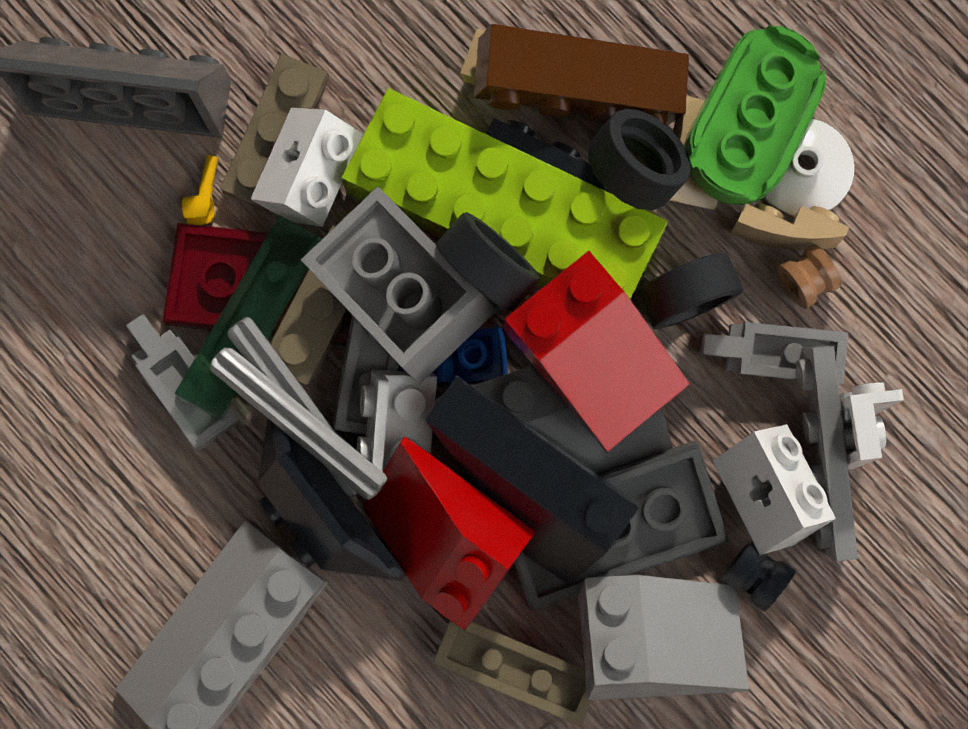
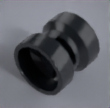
[721,539,796,612]

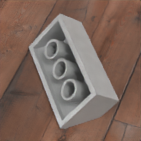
[115,520,329,729]

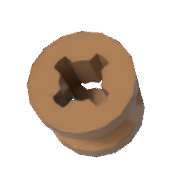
[777,244,842,309]

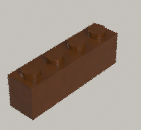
[474,24,689,126]

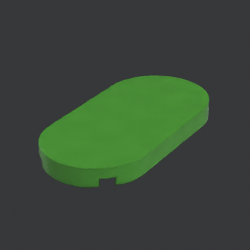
[684,26,826,205]

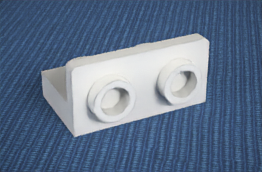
[356,370,437,472]
[840,383,904,470]

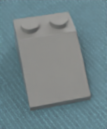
[301,187,496,384]
[578,575,749,700]

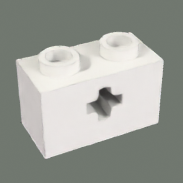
[251,108,363,227]
[713,425,836,555]

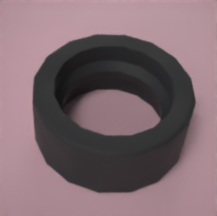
[588,109,691,210]
[436,212,540,311]
[637,252,743,329]

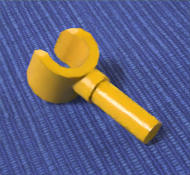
[182,155,218,225]

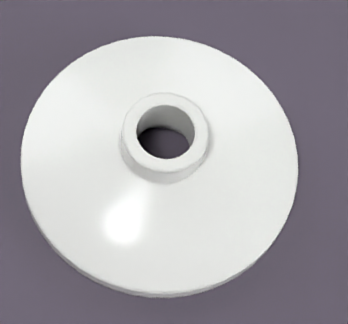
[764,119,854,216]

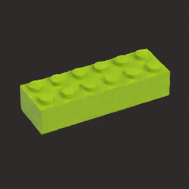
[341,88,668,300]

